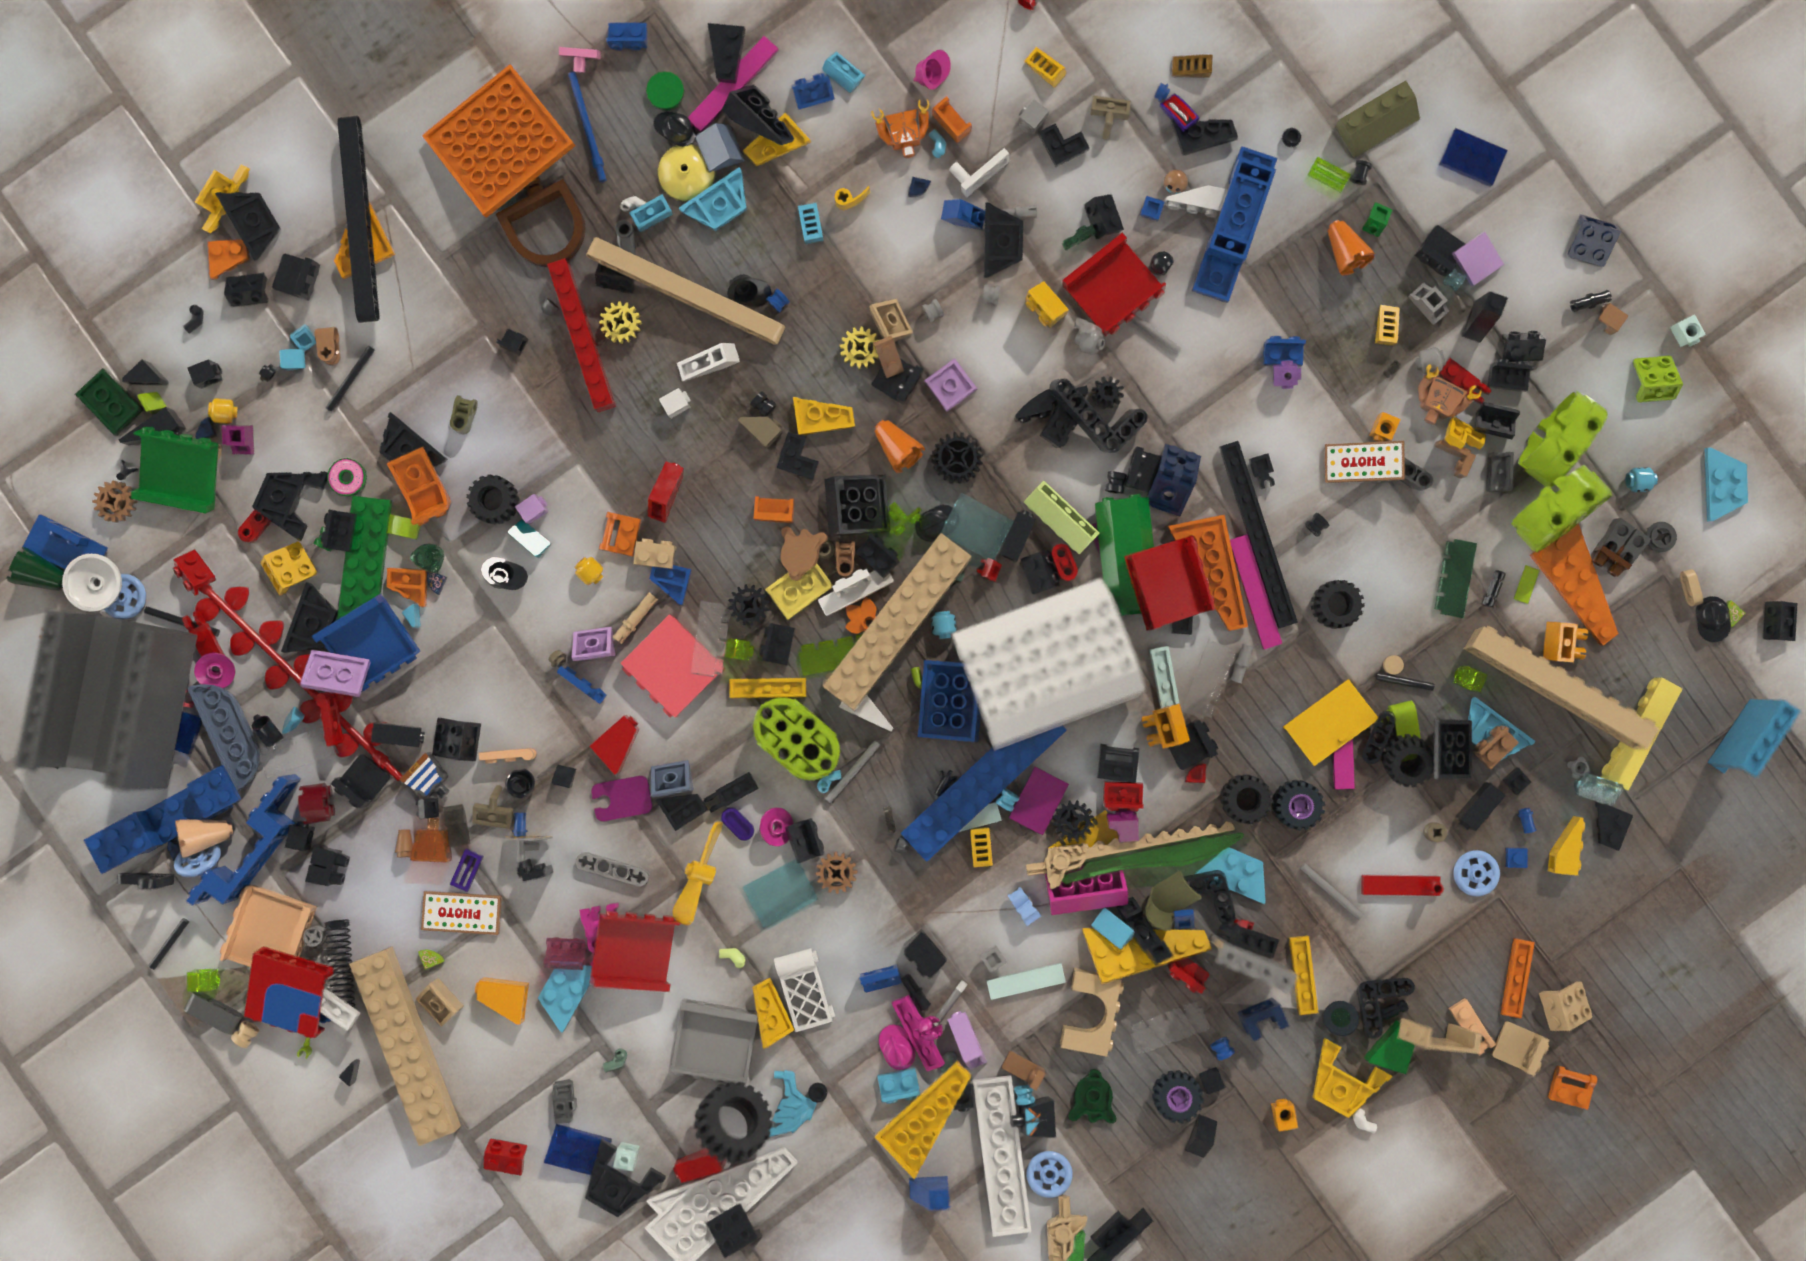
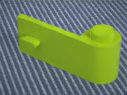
[1386,700,1421,762]

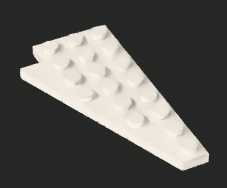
[645,1147,798,1261]

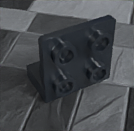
[871,358,923,405]
[1124,446,1161,492]
[760,622,795,666]
[432,718,481,761]
[707,1203,762,1259]

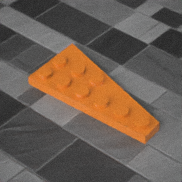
[1167,514,1248,631]
[1530,523,1618,646]

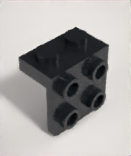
[1414,225,1465,277]
[272,254,320,301]
[1168,719,1218,770]
[330,754,390,808]

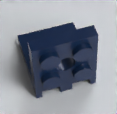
[1147,444,1201,517]

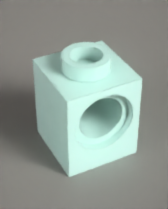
[1670,314,1706,347]
[614,1142,640,1171]

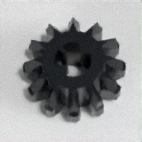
[1091,376,1124,409]

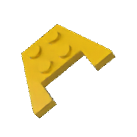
[1313,1037,1392,1118]

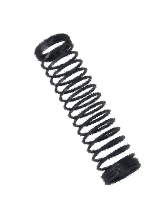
[324,919,356,1007]

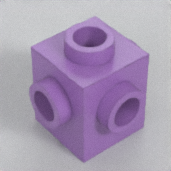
[1273,361,1301,389]

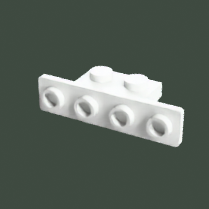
[818,569,894,616]

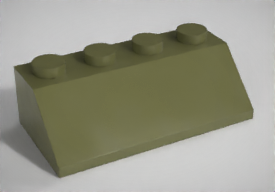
[1335,80,1420,158]

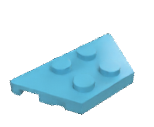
[679,167,747,231]
[1705,447,1748,522]
[1468,697,1535,761]
[1195,846,1266,904]
[538,963,592,1033]

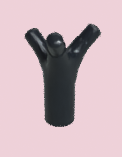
[116,460,138,480]
[934,770,957,796]

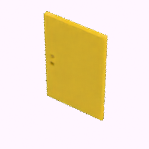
[1283,679,1378,766]

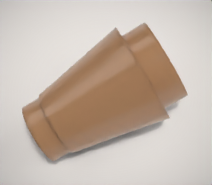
[395,829,415,858]

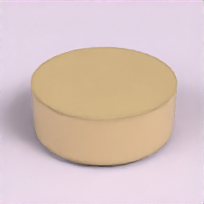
[1383,655,1404,675]

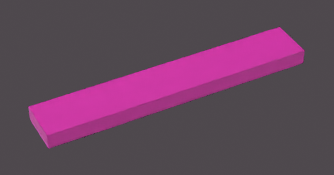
[688,36,778,132]
[1230,534,1282,650]

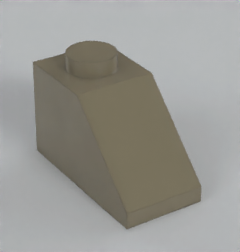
[738,417,783,449]

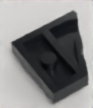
[656,794,709,831]
[1595,801,1633,851]

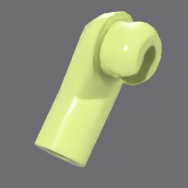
[719,948,745,968]

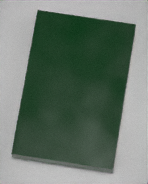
[75,368,144,436]

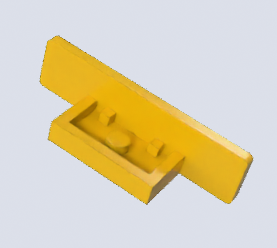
[195,164,250,234]

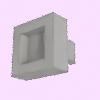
[980,945,1007,973]

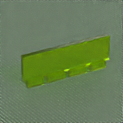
[799,634,863,676]

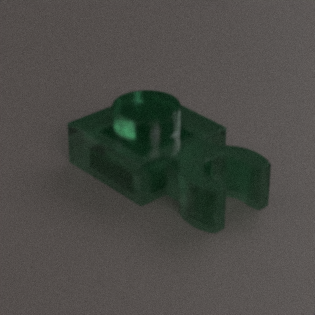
[1062,225,1095,251]

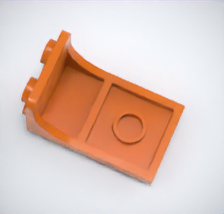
[387,447,452,526]

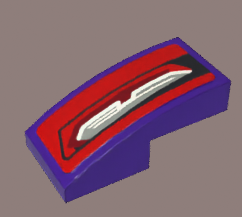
[1159,93,1200,132]

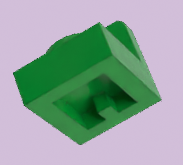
[1362,202,1392,237]

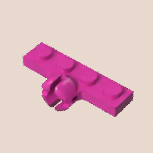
[892,995,945,1072]

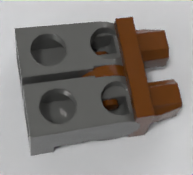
[1592,518,1651,577]

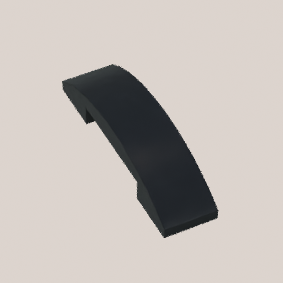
[1116,896,1174,965]

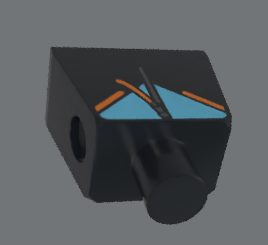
[1010,1096,1056,1138]

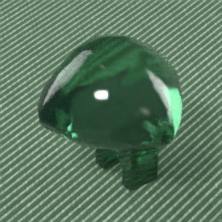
[410,544,445,573]

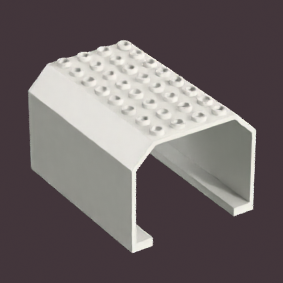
[952,578,1145,751]

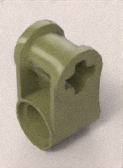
[450,395,478,434]

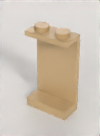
[1398,1018,1482,1054]

